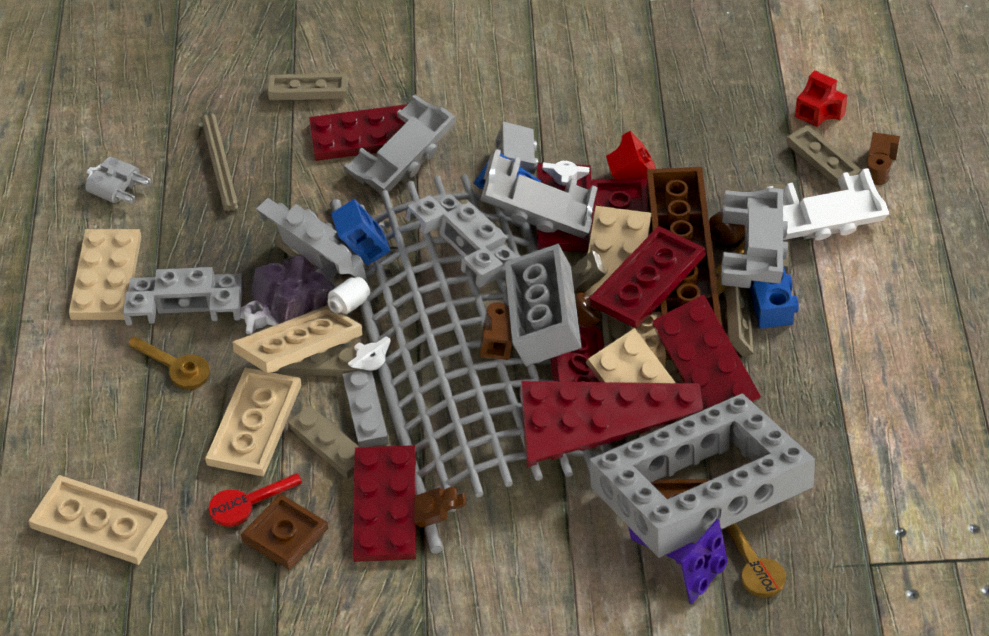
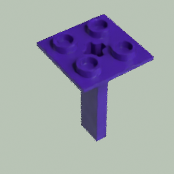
[628,519,728,604]

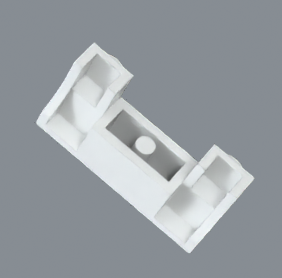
[767,168,889,240]

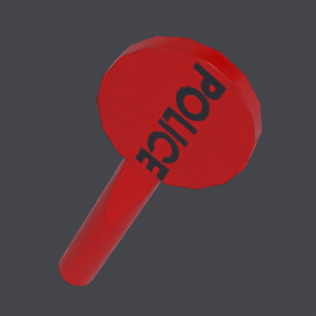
[209,473,302,527]

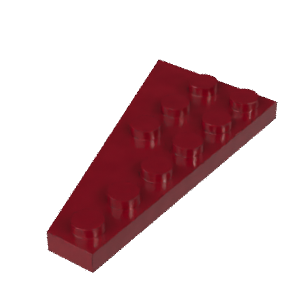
[520,381,703,468]

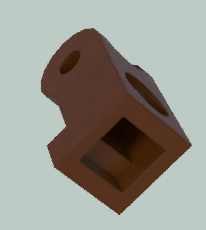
[867,132,900,185]
[479,302,513,360]

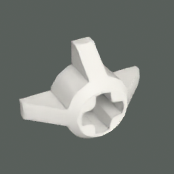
[542,161,589,186]
[240,300,281,335]
[348,337,391,371]

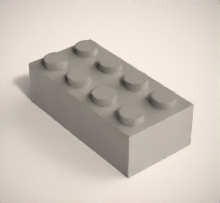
[505,244,581,366]

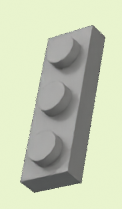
[343,370,388,447]

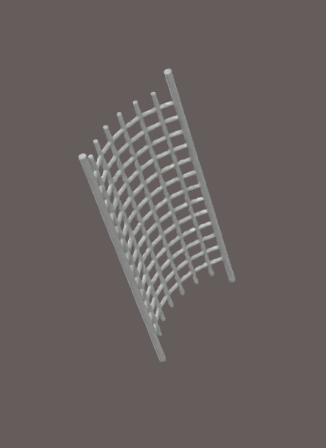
[330,174,613,554]

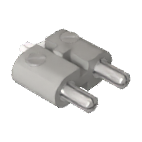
[86,157,151,204]

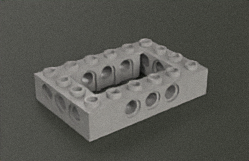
[590,393,815,558]

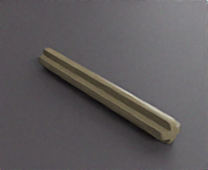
[201,113,238,212]

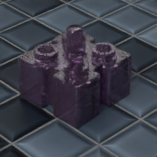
[251,254,335,324]

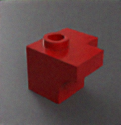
[795,70,848,127]
[606,130,656,182]

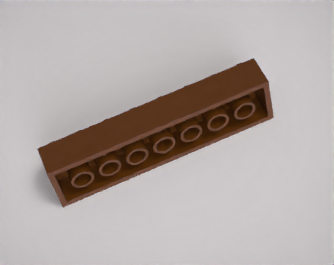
[647,167,722,360]

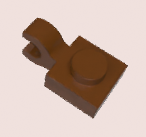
[415,487,466,528]

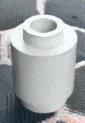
[327,277,370,316]

